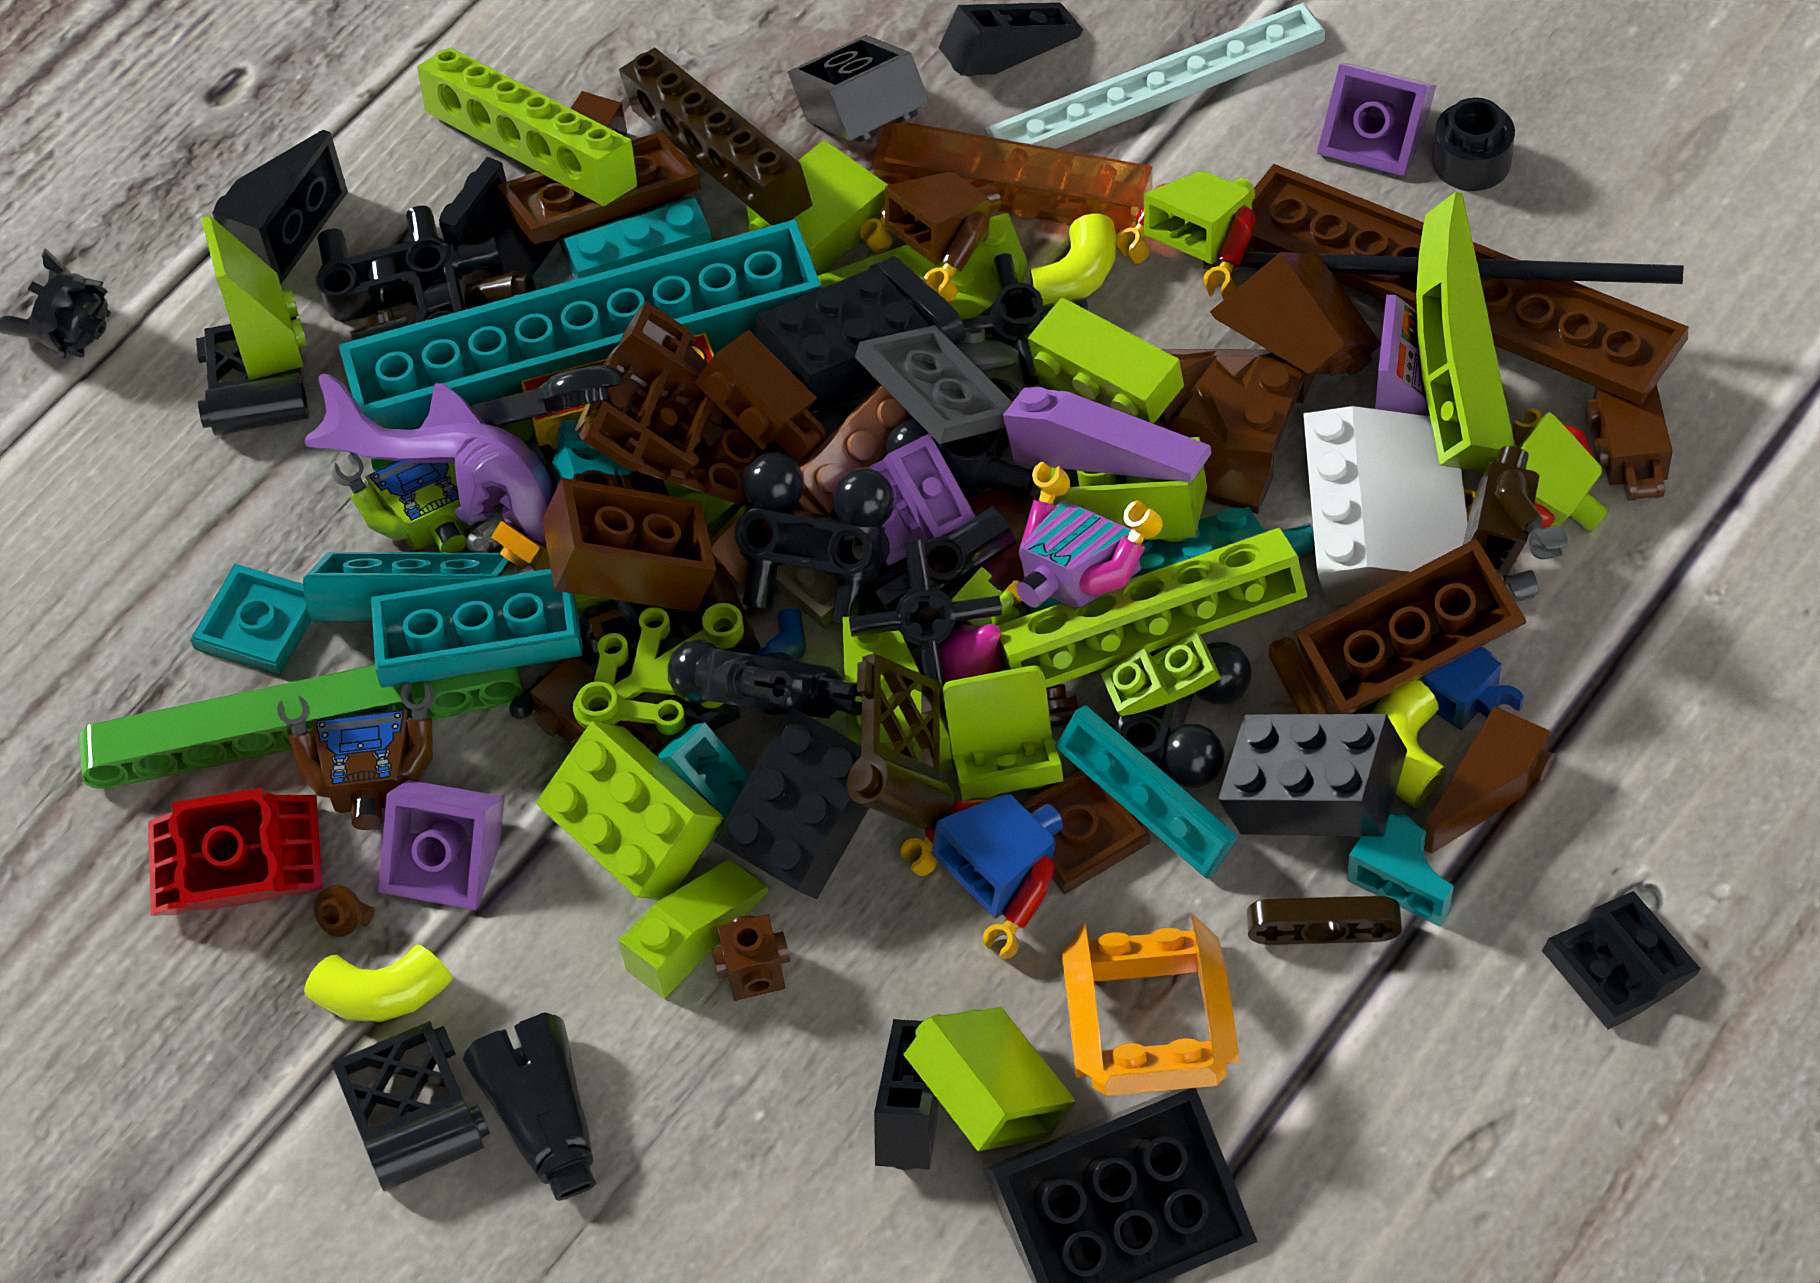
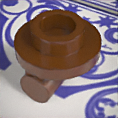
[1046,683,1078,726]
[314,885,375,937]

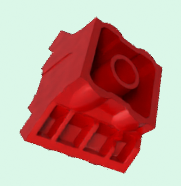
[148,788,322,916]

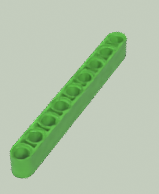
[78,665,523,789]

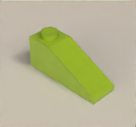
[618,859,769,999]

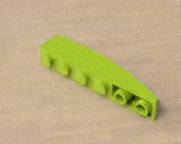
[1416,192,1515,472]

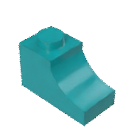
[655,722,750,827]
[1347,813,1454,927]

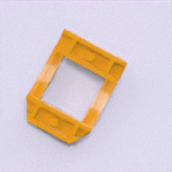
[1061,911,1240,1096]

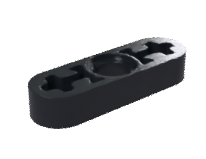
[869,256,965,345]

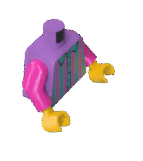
[1017,462,1163,608]

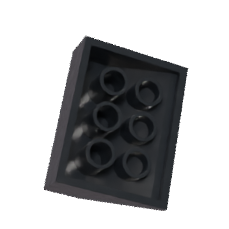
[983,1088,1258,1283]

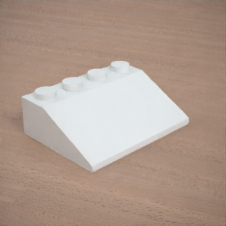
[1304,406,1468,607]

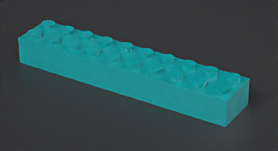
[338,219,821,430]

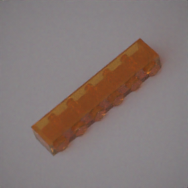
[872,121,1153,235]

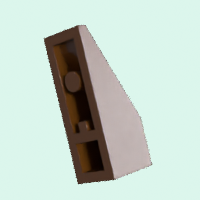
[1424,706,1554,853]

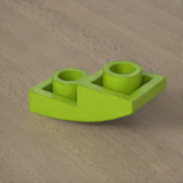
[1101,631,1221,716]

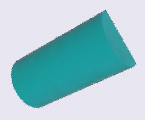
[303,552,518,622]
[371,569,583,688]

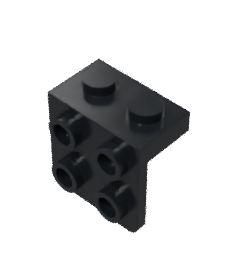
[439,157,559,276]

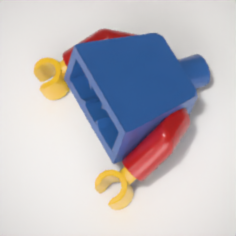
[901,794,1063,960]

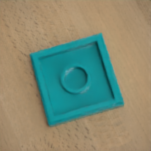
[190,564,312,676]

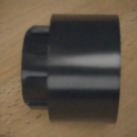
[1432,97,1515,191]

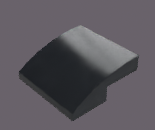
[1542,891,1701,1030]

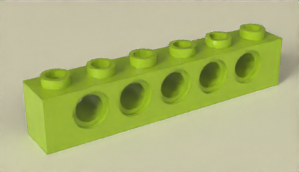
[417,47,637,206]
[997,527,1308,688]

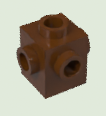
[711,914,791,1001]

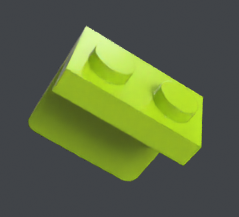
[942,665,1064,800]

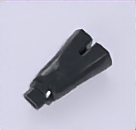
[463,1012,596,1201]

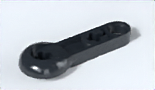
[471,365,625,427]

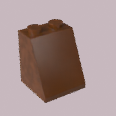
[1210,252,1381,376]

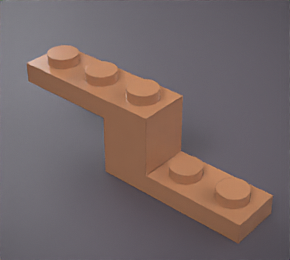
[710,383,915,586]

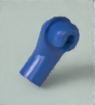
[756,608,806,660]

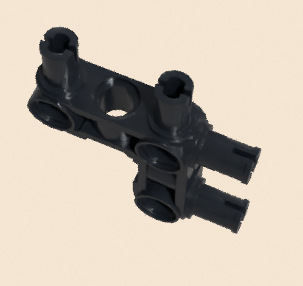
[316,205,502,323]

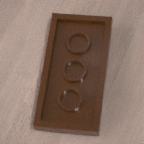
[497,131,701,245]

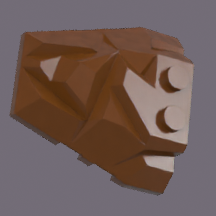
[575,301,787,507]
[1154,349,1315,514]

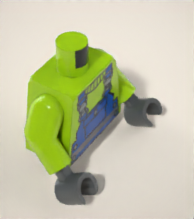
[332,453,475,553]

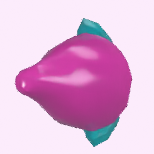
[940,622,1006,711]

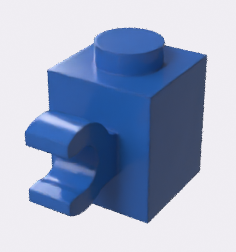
[1423,646,1524,731]

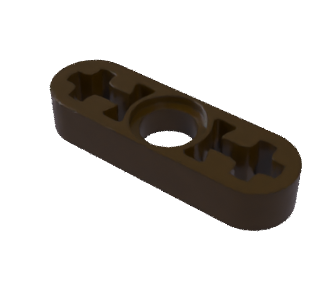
[1247,896,1402,945]

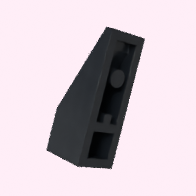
[938,2,1083,77]
[874,1019,939,1170]

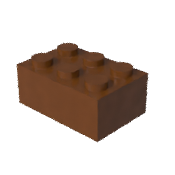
[542,478,717,612]

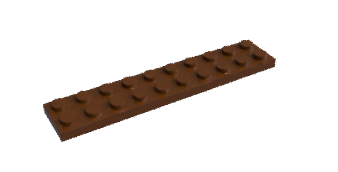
[1248,164,1689,405]

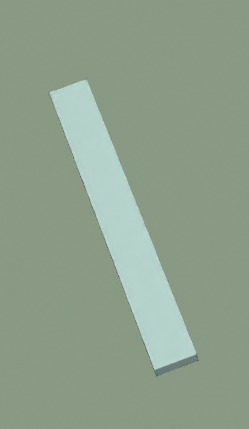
[985,3,1325,169]

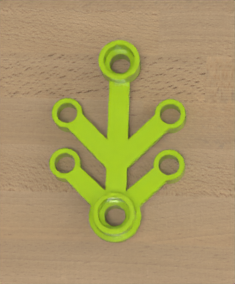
[573,603,744,735]

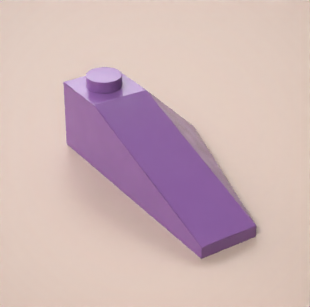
[1003,387,1212,482]

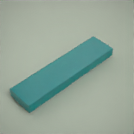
[1055,705,1238,879]

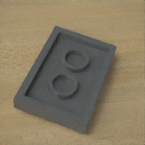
[855,325,1013,444]

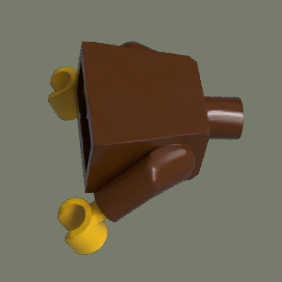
[860,172,1001,303]

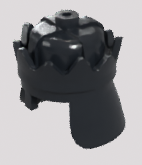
[0,248,111,359]

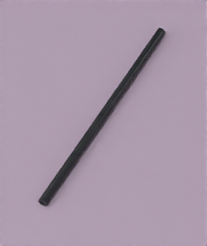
[1203,252,1684,284]

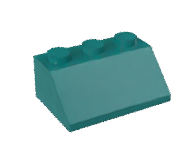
[559,196,712,280]

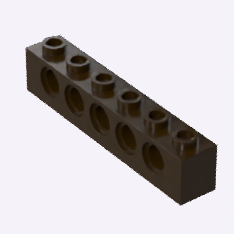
[618,47,813,226]

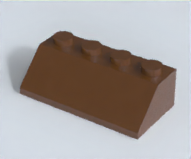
[1295,538,1526,714]

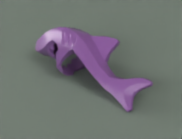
[305,374,555,545]

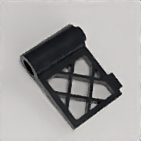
[196,316,309,436]
[331,1021,490,1192]

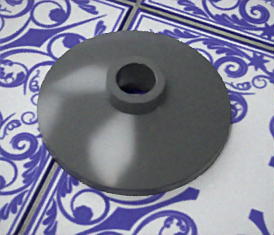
[955,328,1019,370]

